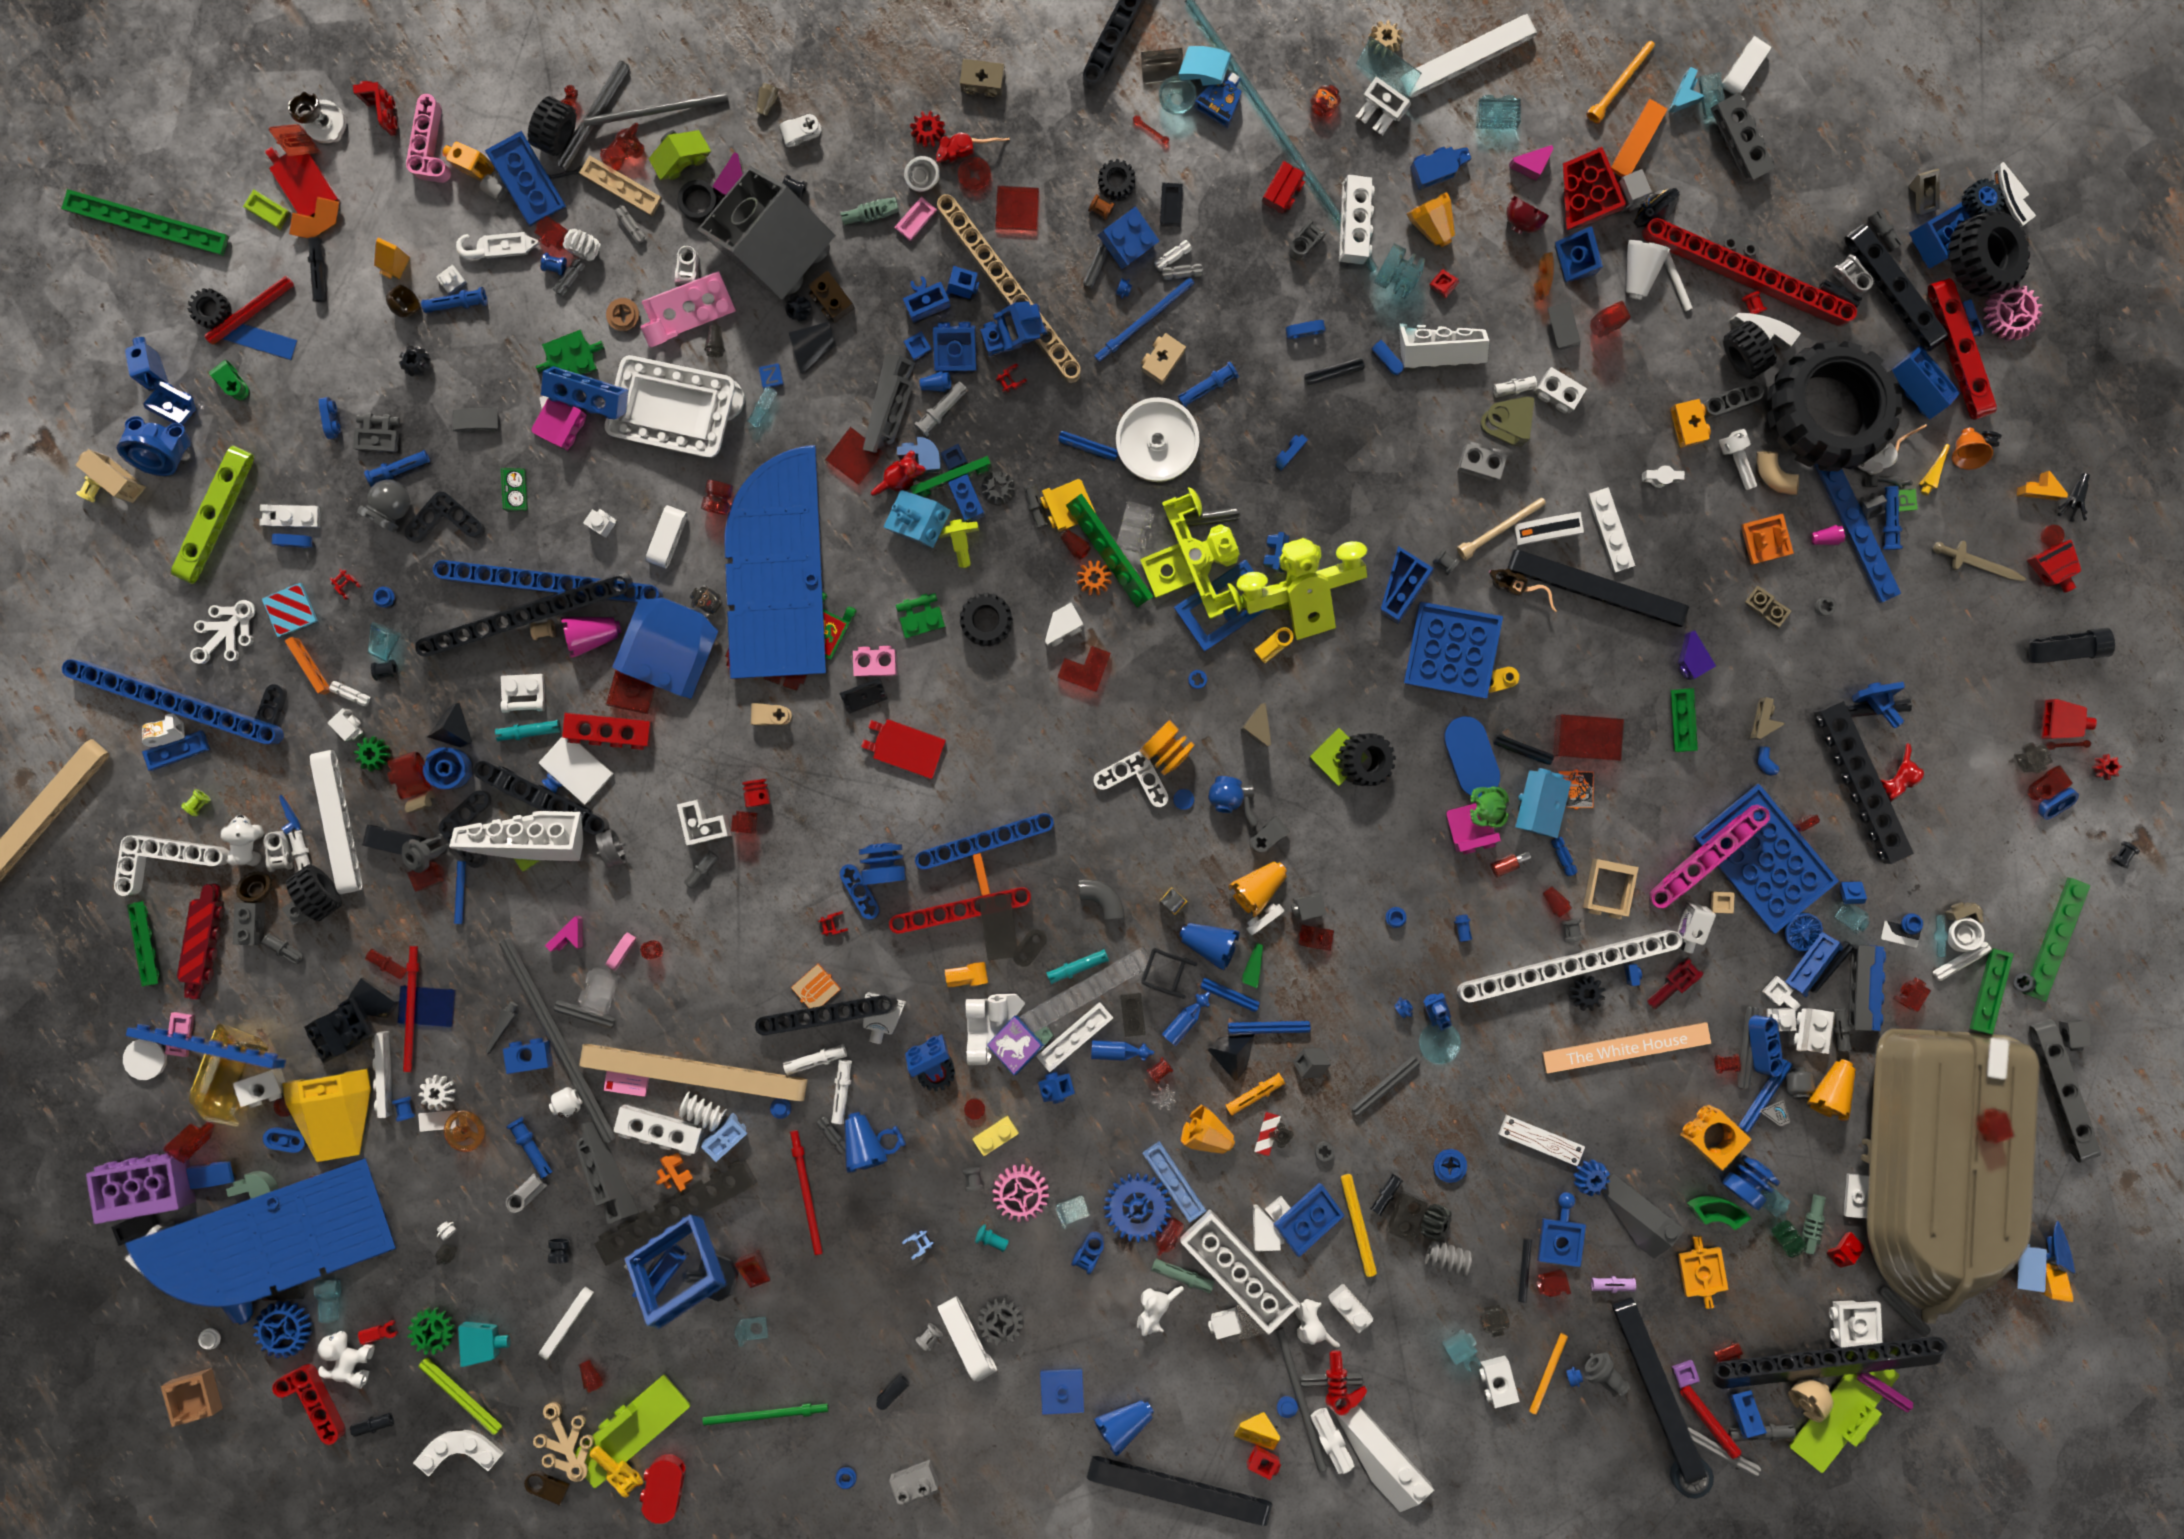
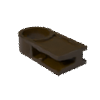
[524,1470,570,1506]

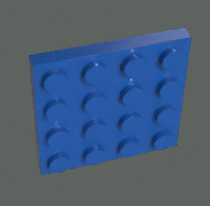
[1404,602,1503,699]

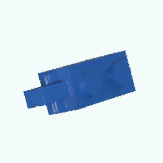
[1410,147,1471,190]

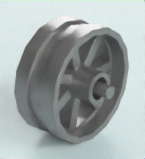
[596,829,626,869]

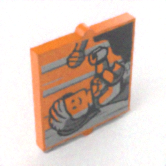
[1558,769,1594,810]

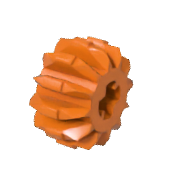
[1077,561,1112,596]

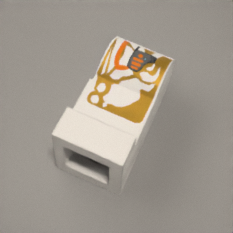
[142,713,185,747]

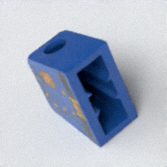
[1194,73,1242,128]

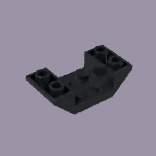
[304,996,377,1064]

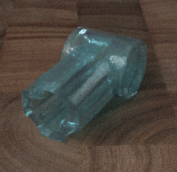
[314,1279,341,1323]

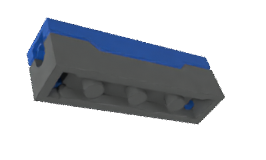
[1848,944,1886,1031]

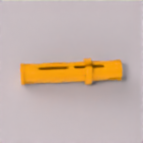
[1225,1073,1286,1116]

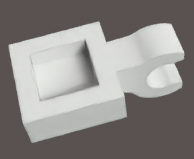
[1762,976,1801,1011]

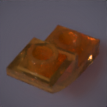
[1534,252,1554,301]

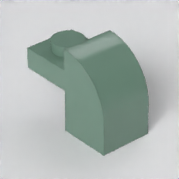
[226,1171,278,1199]

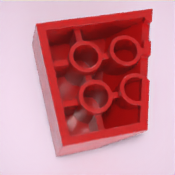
[1562,146,1626,230]

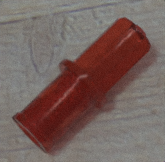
[365,948,407,979]

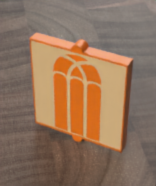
[791,963,841,1008]

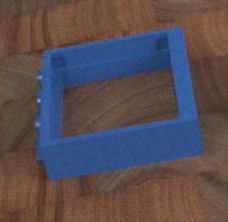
[625,1214,726,1329]

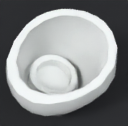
[904,156,939,192]
[1948,917,1985,952]

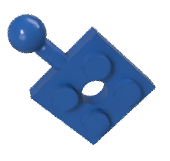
[1537,1192,1586,1267]

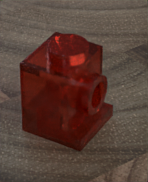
[731,811,758,834]
[1893,977,1931,1012]
[1536,1269,1571,1297]

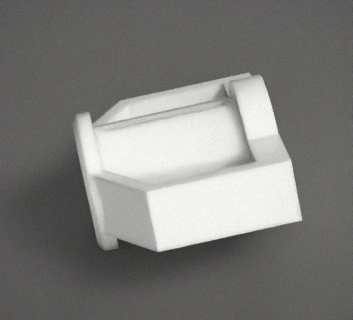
[1642,465,1685,488]

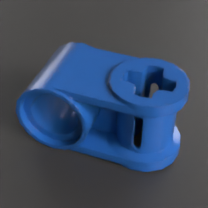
[1071,1232,1104,1275]

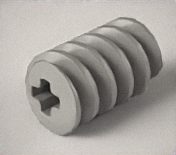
[1425,1240,1472,1278]

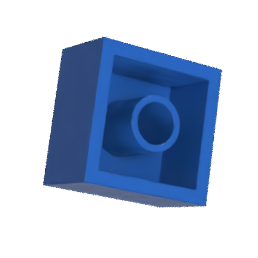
[1098,206,1159,269]

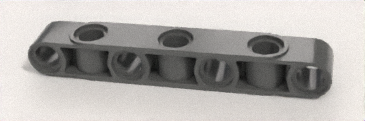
[2029,1019,2101,1163]

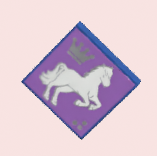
[987,1015,1045,1075]

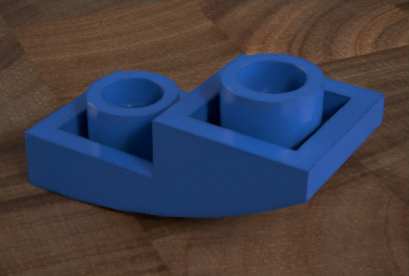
[186,1161,235,1189]

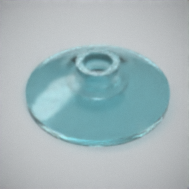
[1419,1024,1461,1064]

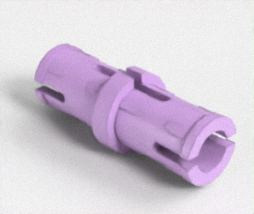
[1591,1276,1636,1293]

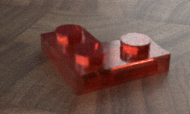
[1057,646,1111,692]

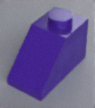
[1678,630,1716,680]

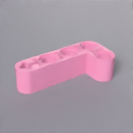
[406,94,451,183]

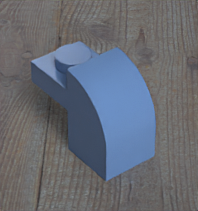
[897,437,942,473]

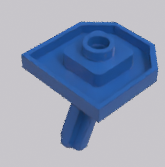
[1852,682,1905,728]

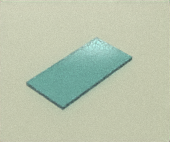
[1356,37,1422,99]

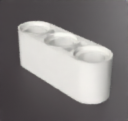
[1720,36,1771,95]
[646,505,688,569]

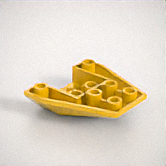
[282,1068,371,1162]

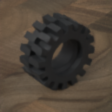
[1098,159,1135,201]
[187,288,232,329]

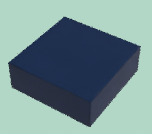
[940,444,968,471]

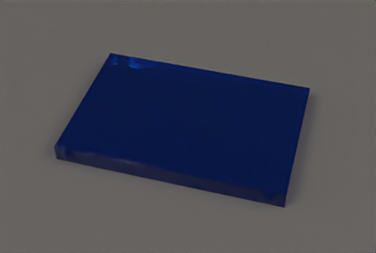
[397,985,456,1028]

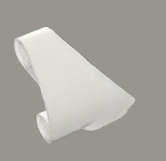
[966,994,1025,1065]

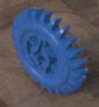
[1103,1173,1172,1243]

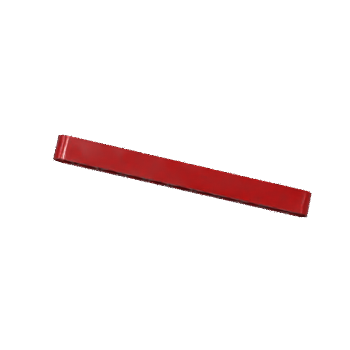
[1642,218,1857,327]

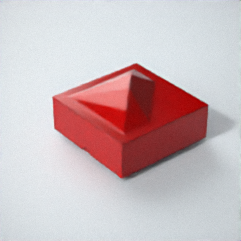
[1429,269,1459,298]

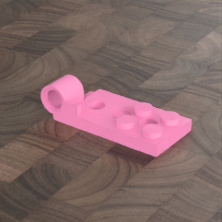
[640,271,736,347]

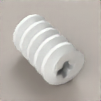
[679,1091,727,1132]

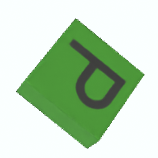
[1899,489,1918,512]

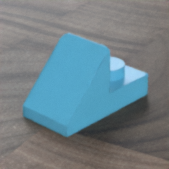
[1668,67,1704,113]

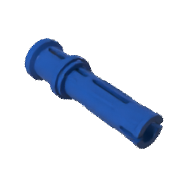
[421,287,488,313]
[1178,361,1239,407]
[364,450,430,487]
[1883,486,1903,550]
[506,1116,553,1179]

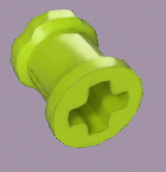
[181,789,211,817]

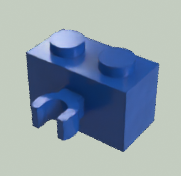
[903,276,951,323]

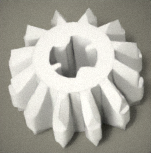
[563,228,600,261]
[418,1075,456,1111]

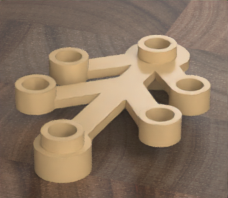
[533,1402,594,1482]

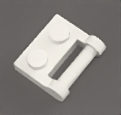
[501,674,546,713]

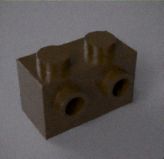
[808,270,855,323]

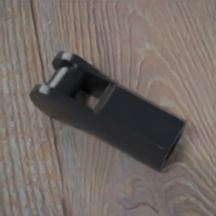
[876,1373,910,1410]

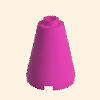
[561,616,622,658]

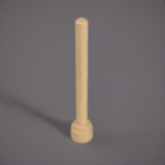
[1457,498,1546,561]

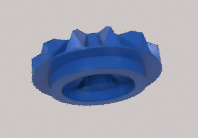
[1433,1148,1467,1183]

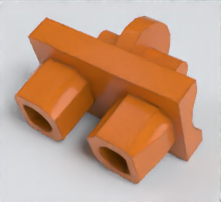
[655,1153,693,1192]

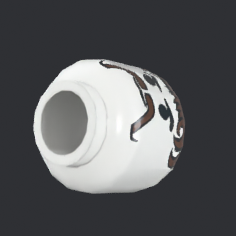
[549,1087,583,1118]

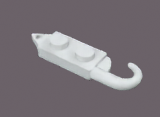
[456,232,540,259]

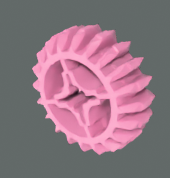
[1983,284,2043,341]
[993,1164,1049,1222]

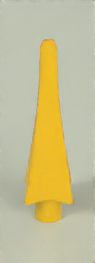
[1919,444,1950,496]

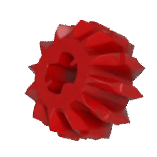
[910,110,946,148]

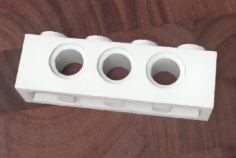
[1339,175,1375,265]
[613,1105,704,1156]

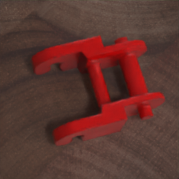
[996,363,1027,393]
[330,569,361,600]
[818,911,848,936]

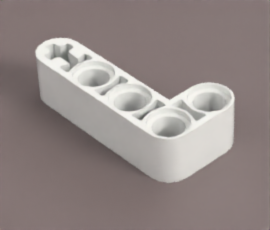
[938,1296,997,1382]

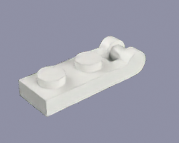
[259,504,321,528]

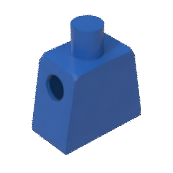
[125,337,169,391]

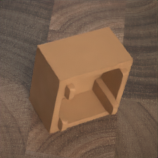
[161,1368,223,1427]

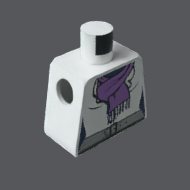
[1678,901,1716,953]

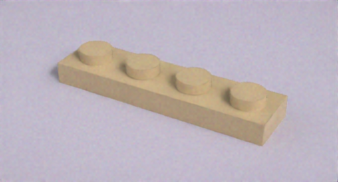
[579,155,662,216]

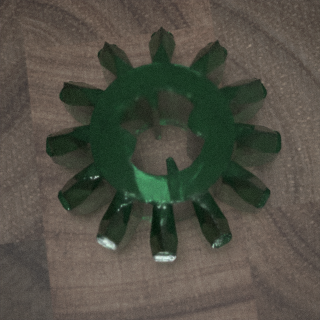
[1772,1220,1807,1258]

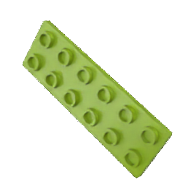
[1789,1356,1900,1473]
[574,1374,691,1488]

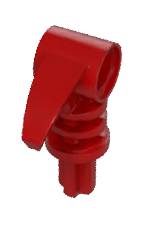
[1325,1350,1367,1415]

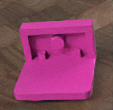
[531,399,587,451]
[1446,803,1501,855]

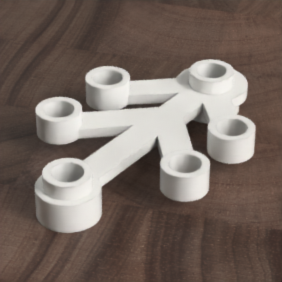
[190,600,256,664]

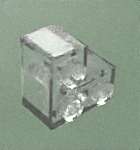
[1116,501,1155,553]

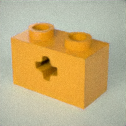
[1670,399,1711,448]

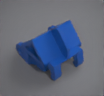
[993,301,1048,352]

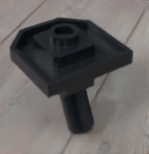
[682,1254,738,1302]

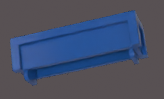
[1785,932,1843,998]
[632,1244,689,1299]

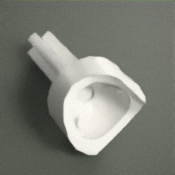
[1719,429,1757,490]

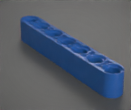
[915,813,1054,870]

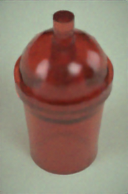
[1156,1217,1185,1256]

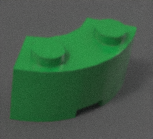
[1687,1196,1752,1230]

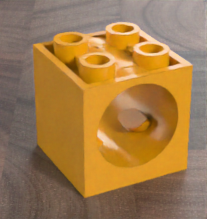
[1680,1105,1752,1170]

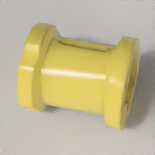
[76,476,101,503]

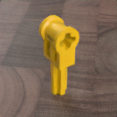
[590,1446,643,1498]

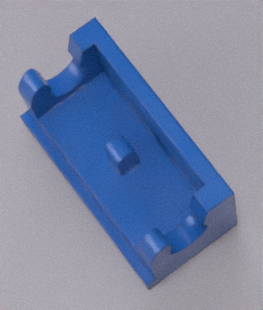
[1729,1390,1767,1439]

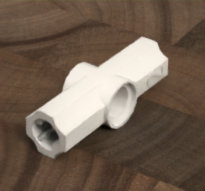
[1310,1408,1355,1474]

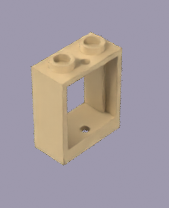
[75,449,146,503]
[1583,859,1639,920]

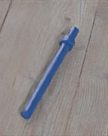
[1094,277,1194,362]

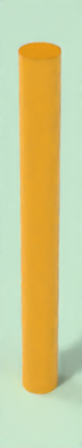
[1529,1333,1568,1415]

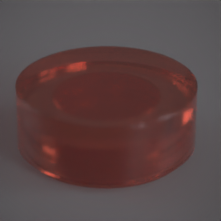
[2041,524,2065,546]
[964,1098,985,1120]

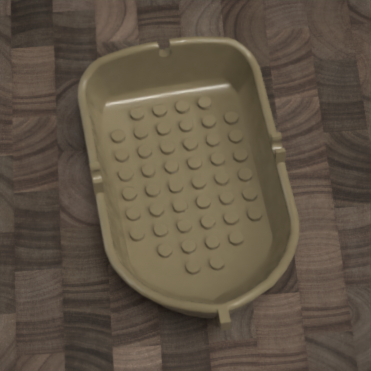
[1861,1028,2039,1324]

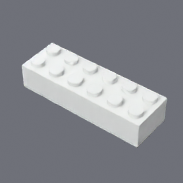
[1180,1209,1299,1334]

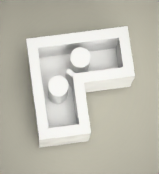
[677,800,732,846]

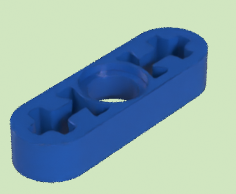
[840,864,880,919]

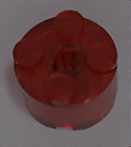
[388,751,432,800]

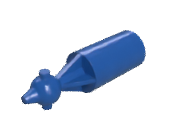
[1162,992,1211,1046]
[1091,1040,1154,1061]

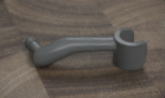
[1865,474,1913,488]
[1242,785,1258,831]

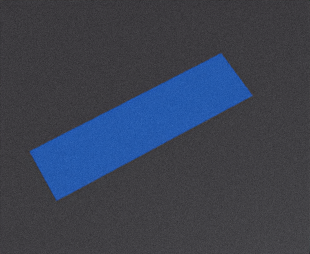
[222,318,297,360]

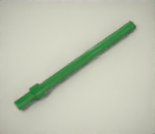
[703,1403,829,1426]

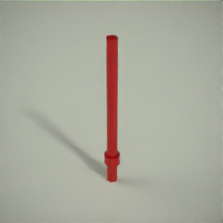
[403,946,420,1072]
[790,1130,823,1255]

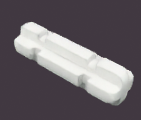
[1154,240,1192,271]
[329,681,371,707]

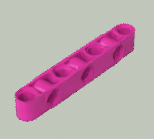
[1649,805,1770,908]

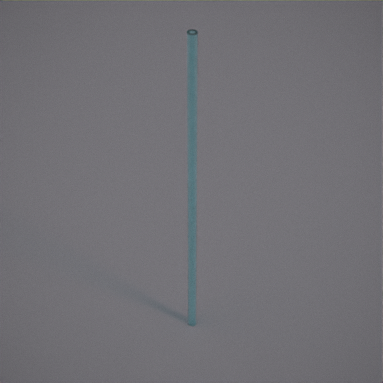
[1185,0,1378,273]

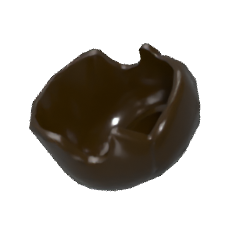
[288,91,321,124]
[386,285,420,318]

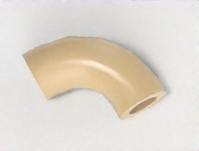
[1756,451,1799,495]

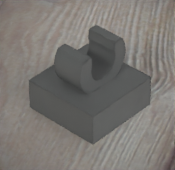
[1860,493,1887,520]

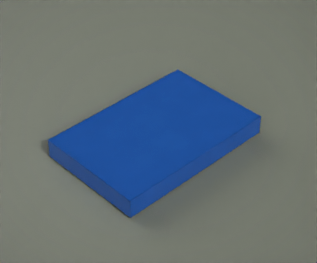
[1273,1183,1345,1257]

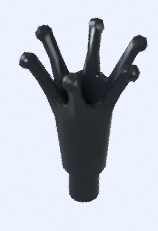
[2058,473,2090,522]

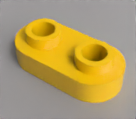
[1488,667,1519,693]

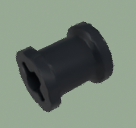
[782,174,807,200]
[371,659,398,681]
[2110,841,2140,869]

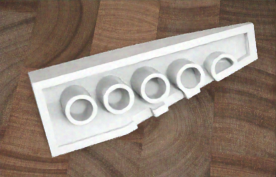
[449,811,583,861]
[1333,1399,1434,1512]

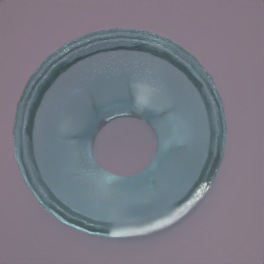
[1159,76,1196,115]

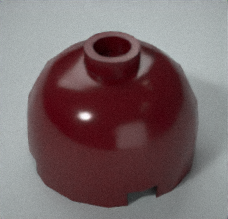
[1506,195,1549,235]

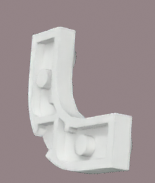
[413,1430,504,1476]

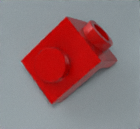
[1827,1232,1865,1268]

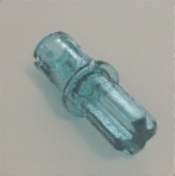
[747,386,777,428]

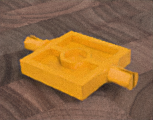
[1678,1236,1728,1309]

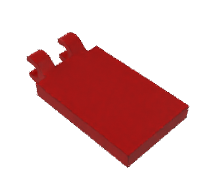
[265,136,340,217]
[861,719,946,779]

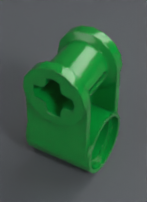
[209,359,250,401]

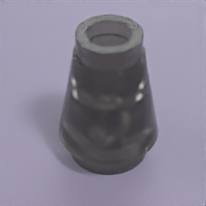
[704,325,725,358]

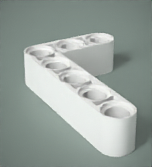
[114,835,229,896]

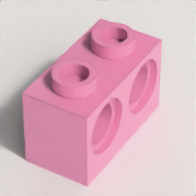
[853,646,897,677]

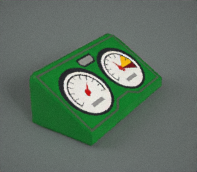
[501,468,528,512]

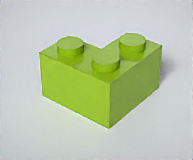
[649,130,712,180]

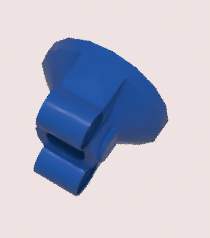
[116,416,191,476]

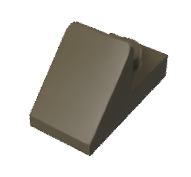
[1909,169,1940,215]
[1750,697,1785,740]

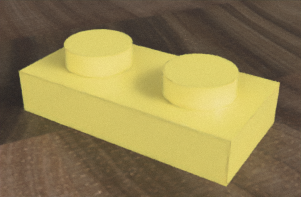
[973,1115,1019,1156]

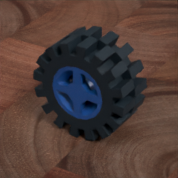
[1961,178,2005,218]

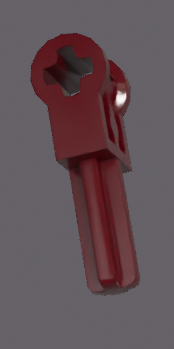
[1647,957,1704,1009]

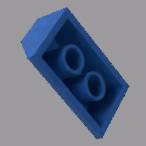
[1892,345,1961,420]

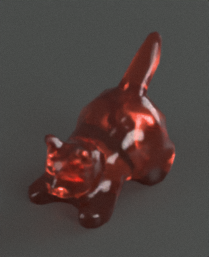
[600,122,645,171]

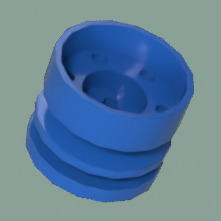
[859,843,906,885]
[1722,1154,1780,1211]

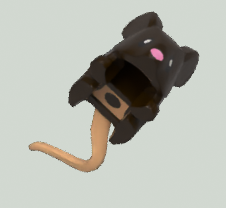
[1489,568,1557,612]

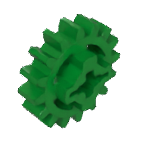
[407,1307,455,1355]

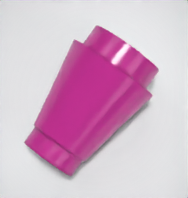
[1812,525,1845,545]

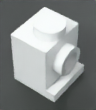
[583,509,617,538]
[327,708,364,742]
[1766,1007,1796,1031]

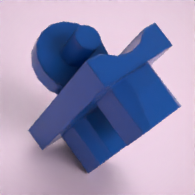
[1263,532,1290,573]
[1424,993,1452,1030]

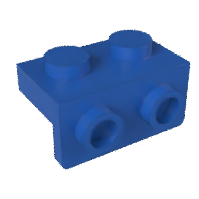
[143,380,196,425]

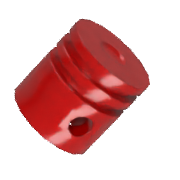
[742,779,771,807]

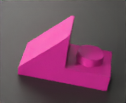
[545,915,583,952]

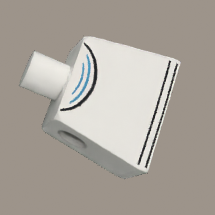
[863,992,906,1044]

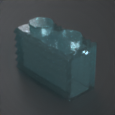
[1476,95,1521,129]

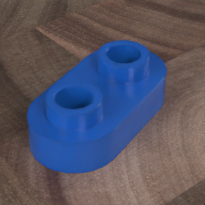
[319,397,341,439]
[1275,434,1308,471]
[2038,787,2079,820]
[263,1127,307,1153]

